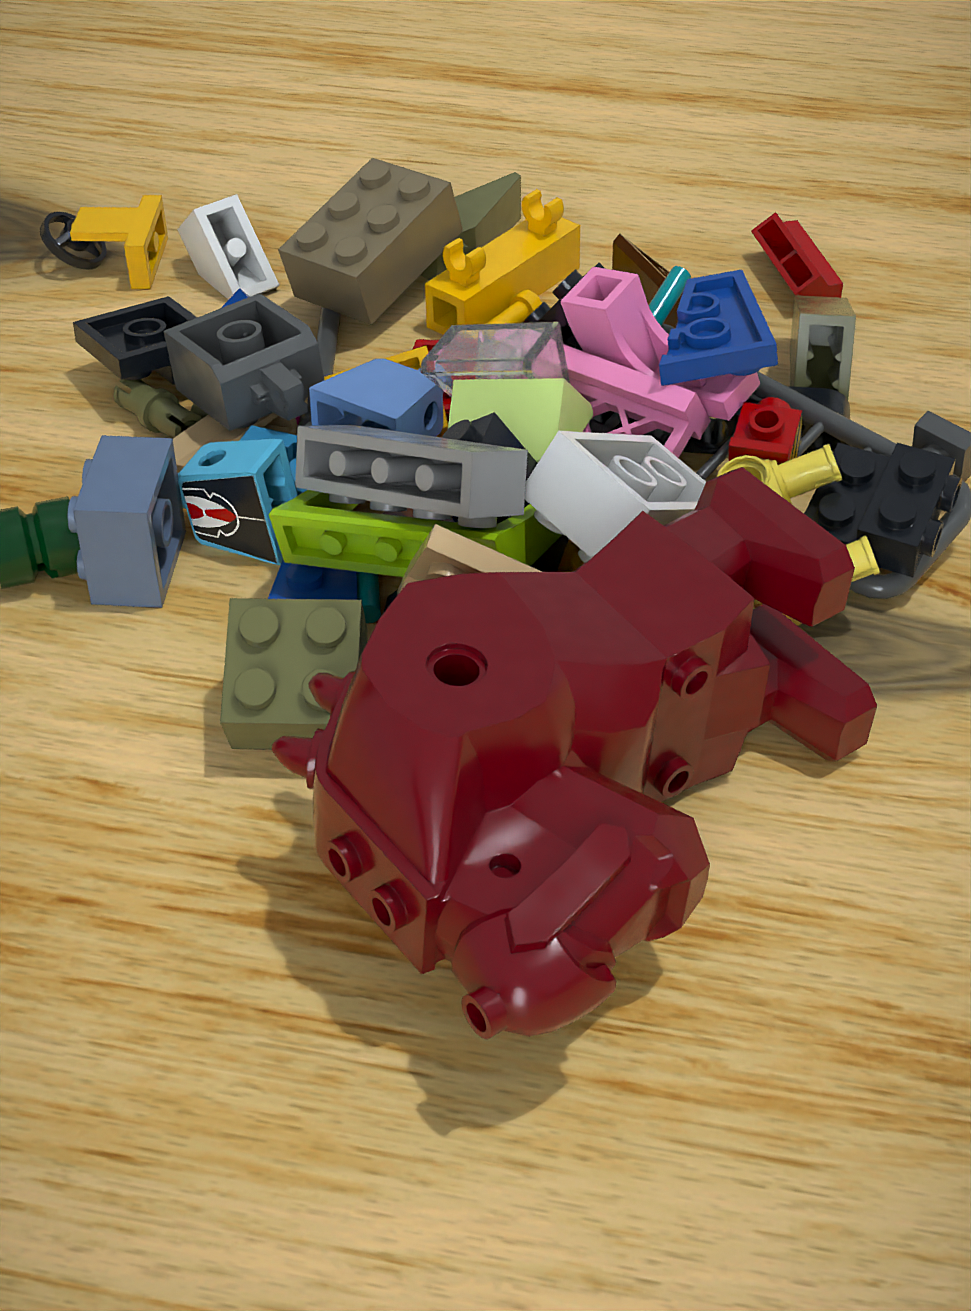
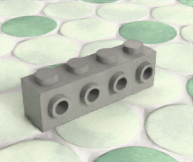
[295,425,528,528]

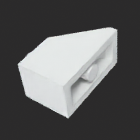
[177,194,280,300]

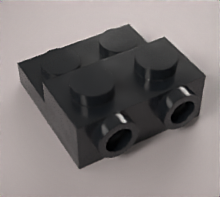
[73,296,198,385]
[804,443,962,578]

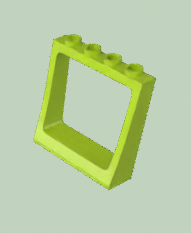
[268,490,562,577]

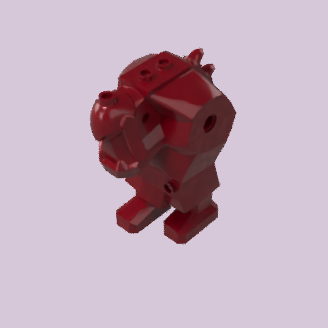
[272,467,877,1040]

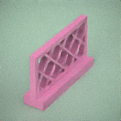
[485,323,711,458]

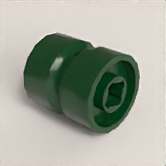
[0,496,80,589]

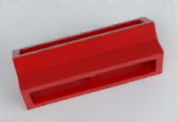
[751,212,843,298]

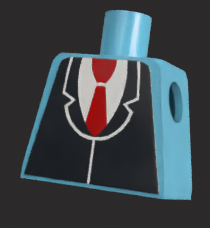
[178,439,298,565]

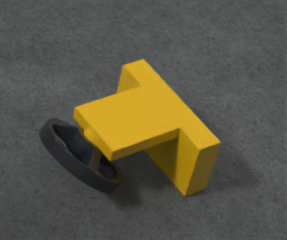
[40,195,168,289]

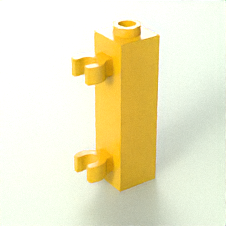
[425,189,581,341]

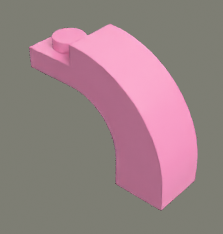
[560,267,760,421]

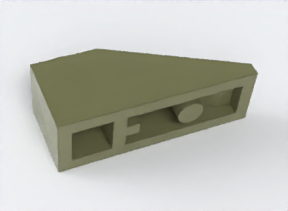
[421,172,521,280]

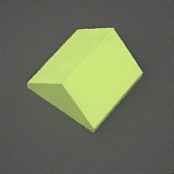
[448,378,593,463]

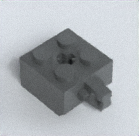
[164,293,324,431]

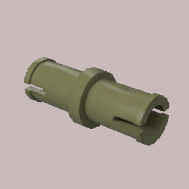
[114,379,202,438]

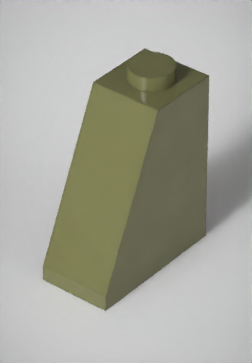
[790,295,856,400]

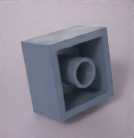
[68,435,186,608]

